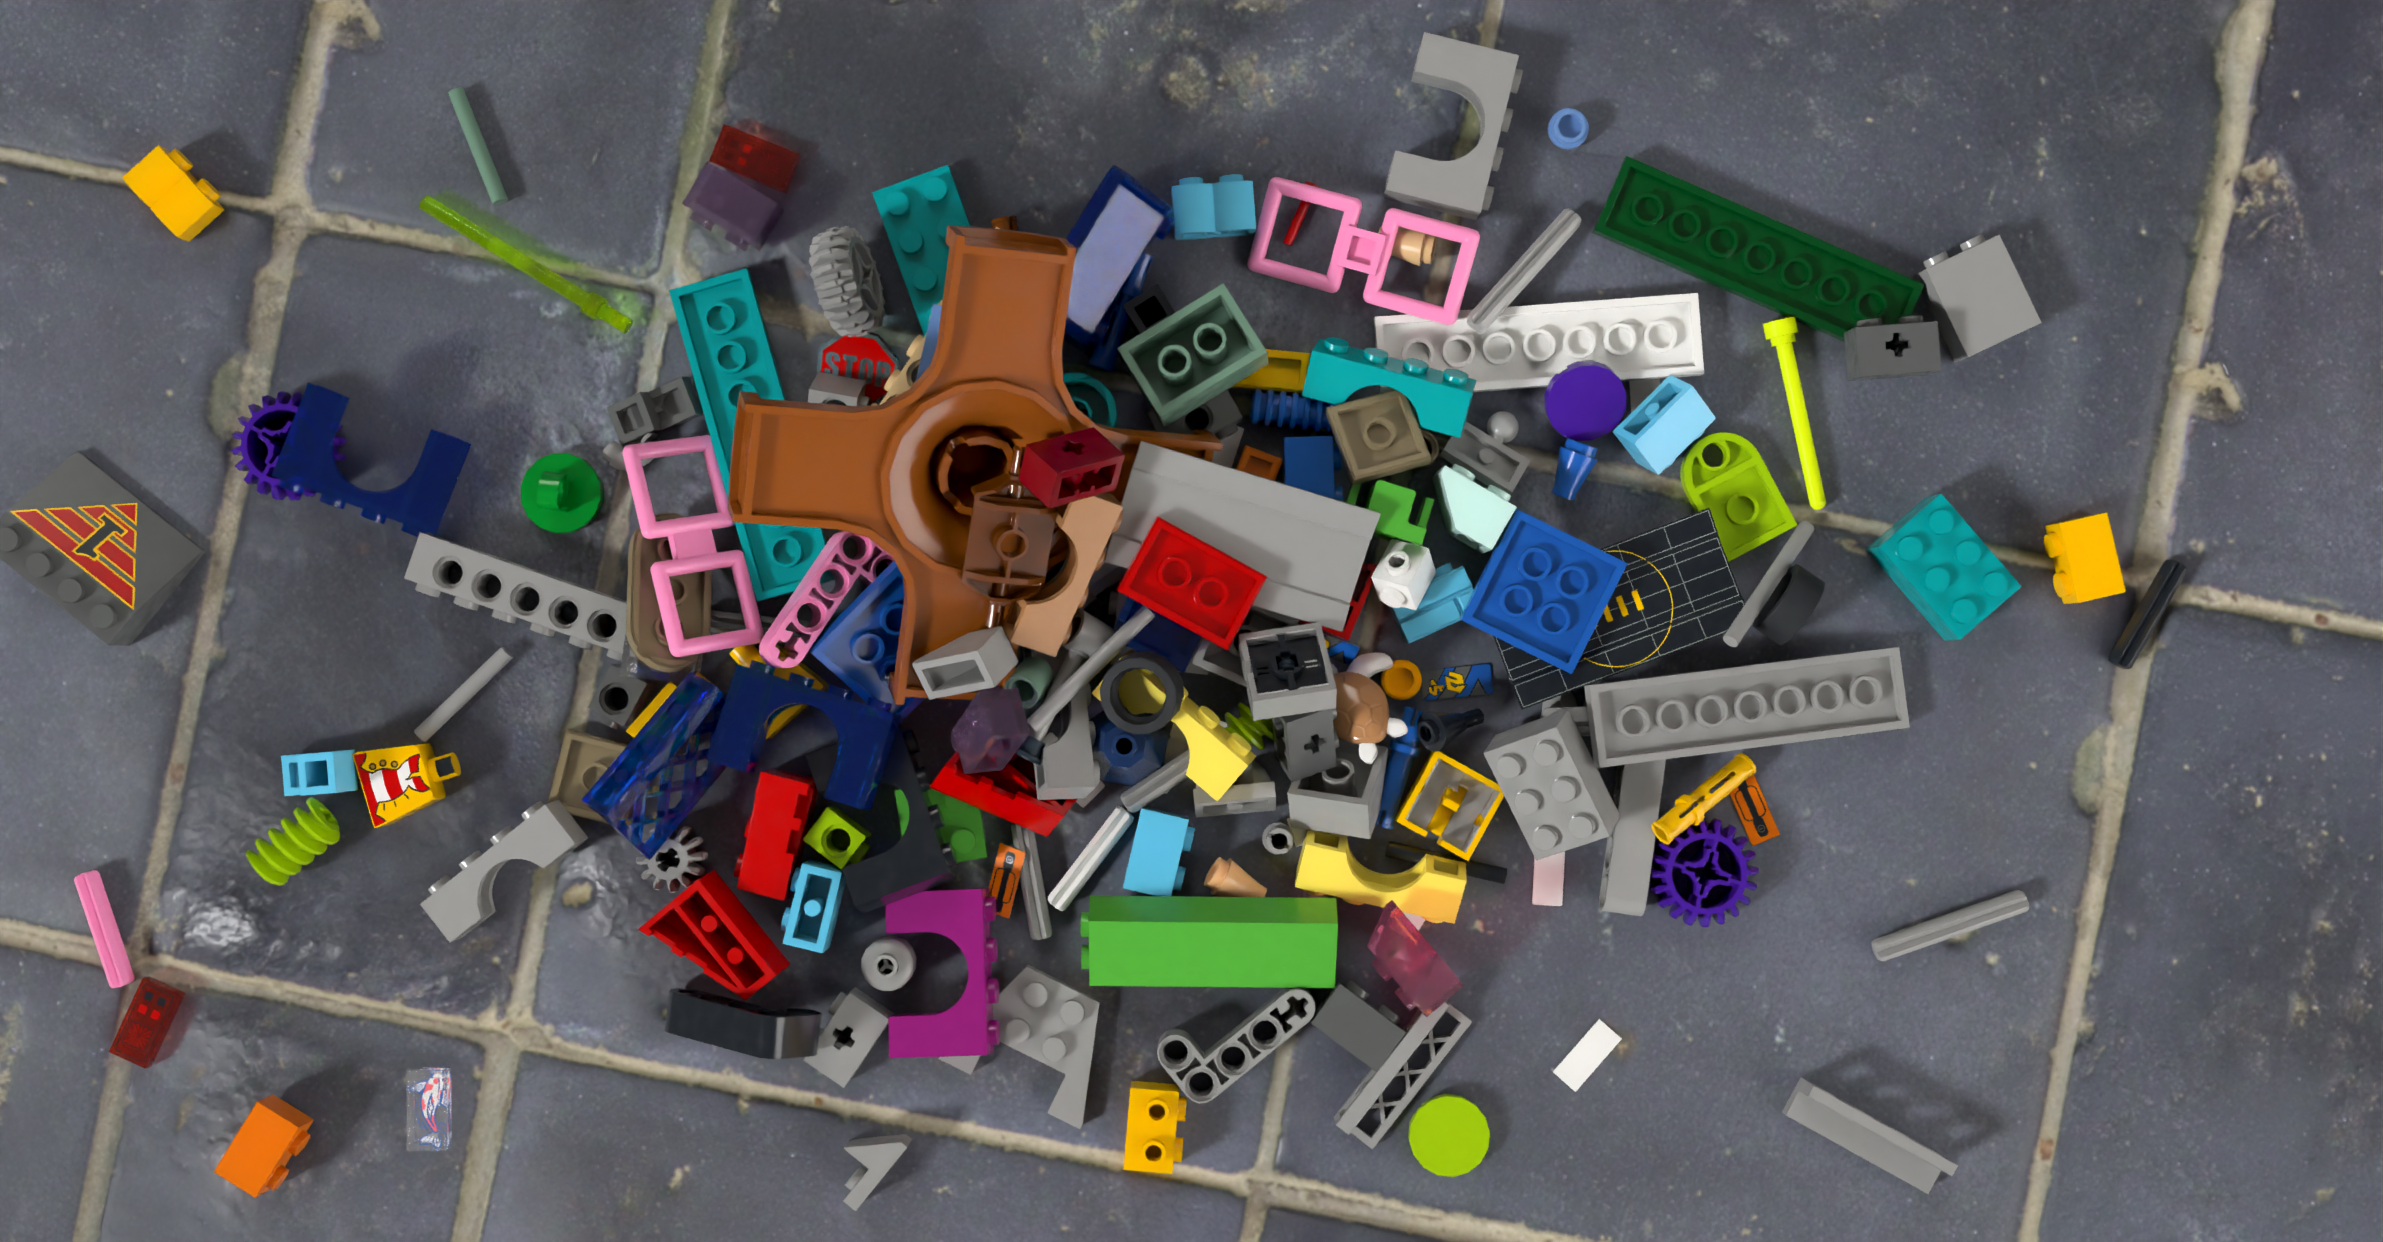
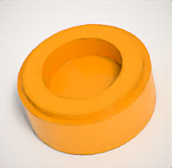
[1380,660,1422,700]

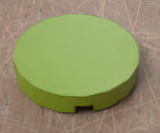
[1408,1093,1490,1177]

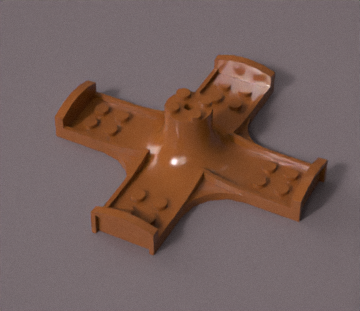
[728,226,1223,709]

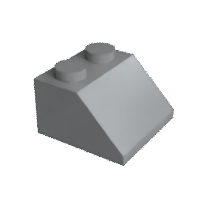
[1287,740,1388,839]

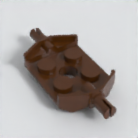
[958,446,1058,628]

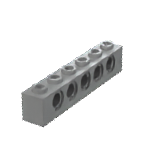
[404,532,637,663]

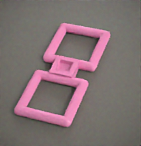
[1247,177,1480,325]
[622,435,764,657]

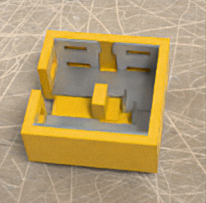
[1395,751,1504,861]

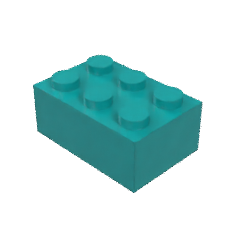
[1866,494,2022,641]

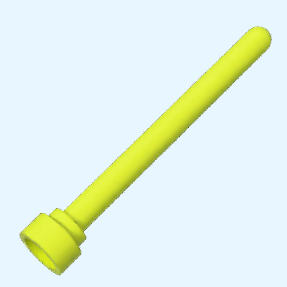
[1763,317,1826,510]

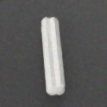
[1047,806,1134,911]

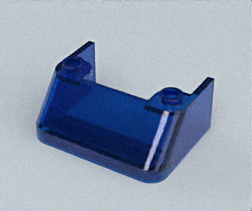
[1063,165,1175,356]

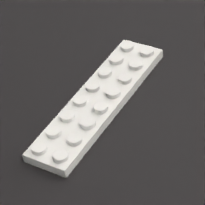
[1374,293,1704,393]

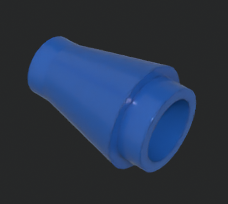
[1551,438,1598,501]

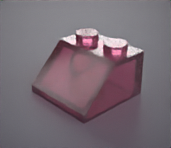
[1367,900,1464,1017]

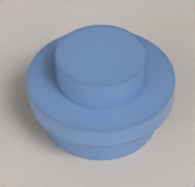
[1548,108,1589,150]

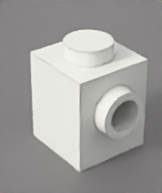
[1371,539,1436,610]

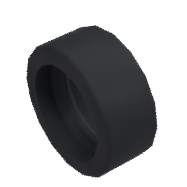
[1752,564,1825,645]
[1100,651,1184,734]

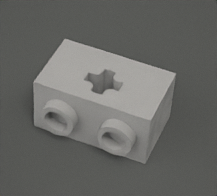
[803,987,895,1088]

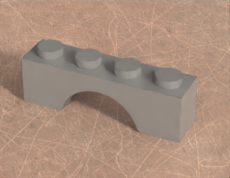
[1022,645,1100,800]
[420,800,588,943]

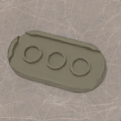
[626,513,712,672]

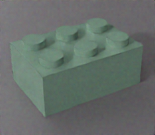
[1117,283,1268,428]

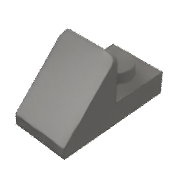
[843,1134,912,1211]

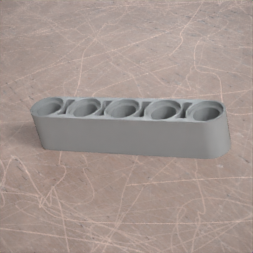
[1599,759,1666,917]

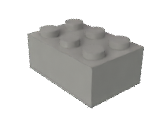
[1483,709,1620,860]

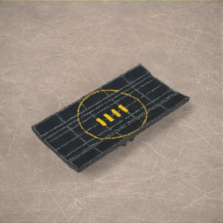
[1493,508,1745,710]

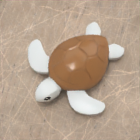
[1330,652,1408,764]

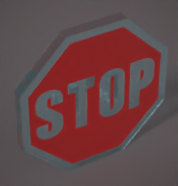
[817,332,900,406]

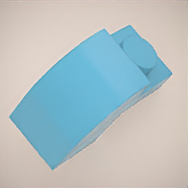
[281,749,358,796]

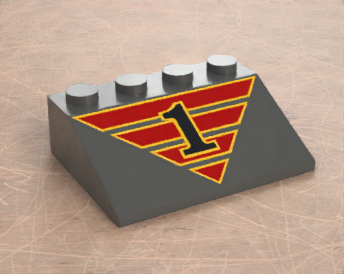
[0,451,206,646]

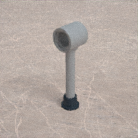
[1010,608,1114,765]

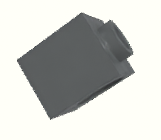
[588,664,656,729]

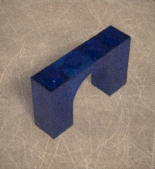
[271,382,471,537]
[706,660,901,810]

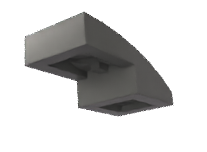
[607,377,703,445]

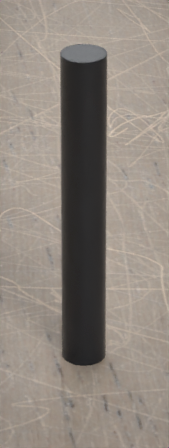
[1385,841,1507,884]

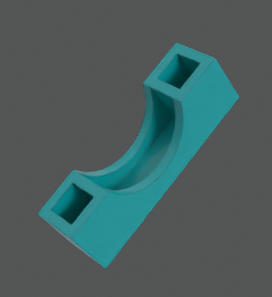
[1302,337,1477,438]

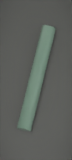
[448,87,508,206]

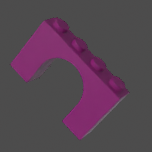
[885,888,1000,1058]

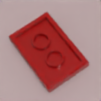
[1116,516,1267,651]

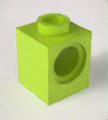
[803,805,872,870]

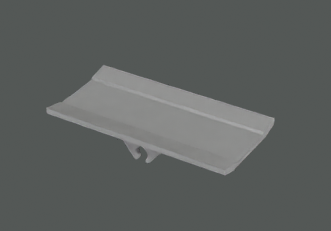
[1104,441,1381,632]

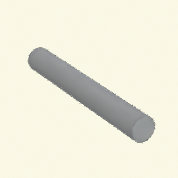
[414,646,514,742]

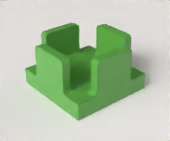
[1346,480,1434,546]

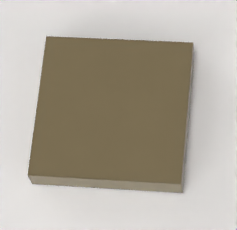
[1326,389,1431,486]
[548,729,648,828]

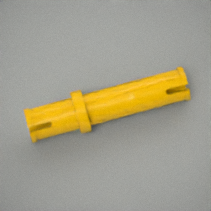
[1651,753,1756,845]

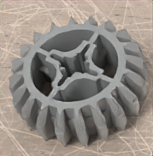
[809,226,885,337]

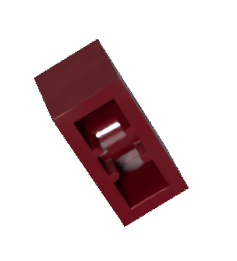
[1018,427,1125,508]

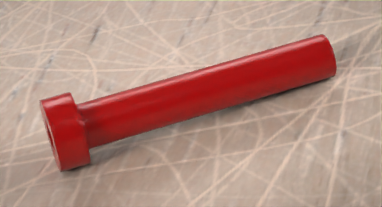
[1283,181,1321,246]

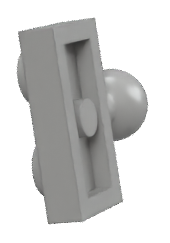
[1439,411,1530,495]

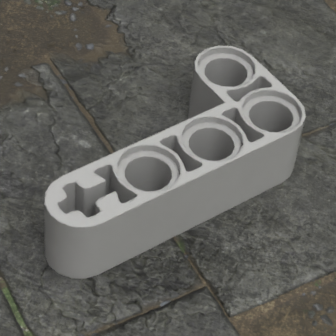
[1157,988,1315,1104]

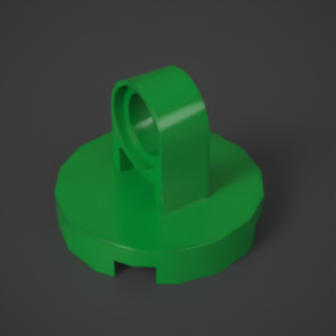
[521,453,604,534]

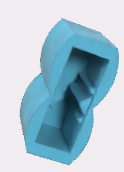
[1171,174,1256,240]

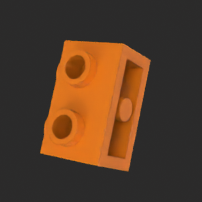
[214,1094,314,1198]

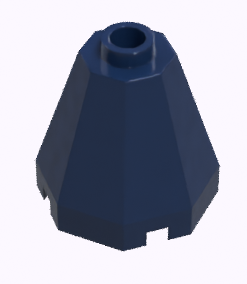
[1089,710,1169,786]

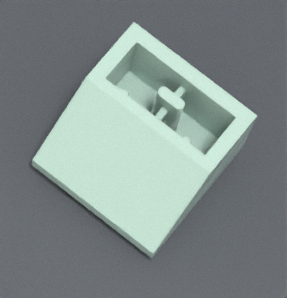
[1432,464,1517,554]

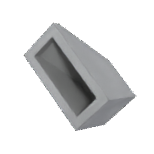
[912,626,1019,700]

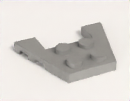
[938,965,1100,1129]

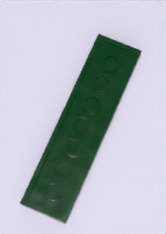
[1592,156,1924,353]

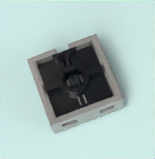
[1238,622,1337,721]

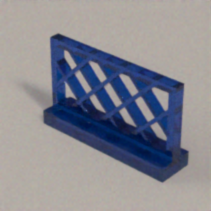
[582,671,755,860]

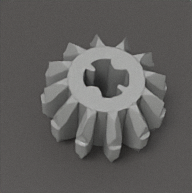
[636,823,708,893]

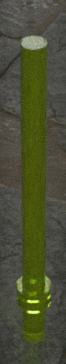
[419,195,633,334]

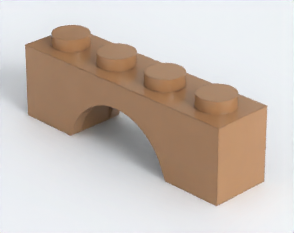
[1002,492,1123,657]

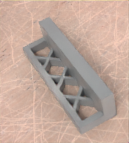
[1334,990,1472,1150]
[1782,1077,1958,1194]

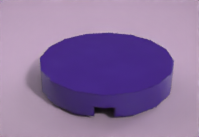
[1544,360,1626,441]

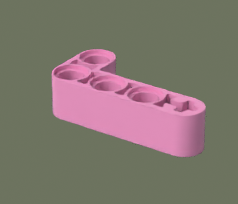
[759,531,894,668]

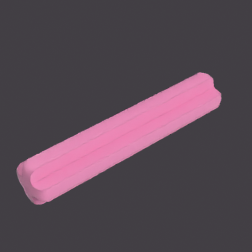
[74,870,135,988]

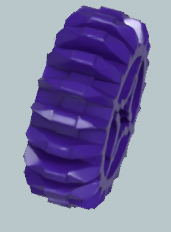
[231,391,347,501]
[1649,818,1759,927]

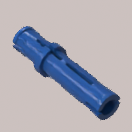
[1088,249,1154,372]
[1375,706,1424,830]

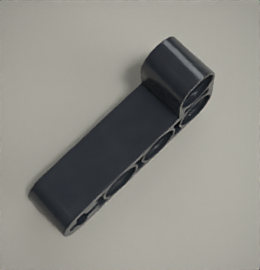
[665,988,822,1059]

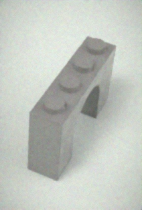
[1382,32,1523,220]

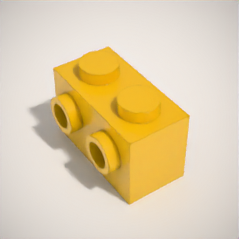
[1123,1081,1187,1174]

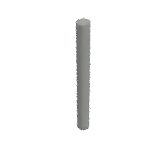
[1723,521,1815,647]
[1025,605,1155,733]

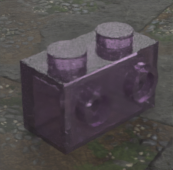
[682,162,784,252]
[951,686,1030,774]

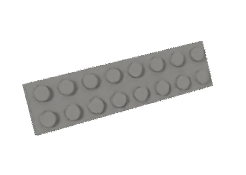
[1584,647,1910,768]

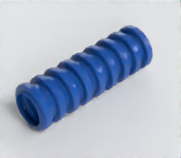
[1249,388,1349,434]

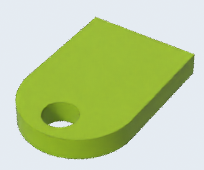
[1680,432,1797,562]

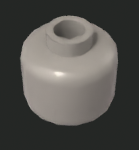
[861,935,917,991]

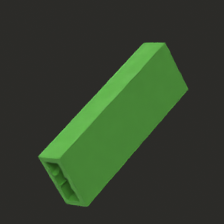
[1081,896,1338,988]

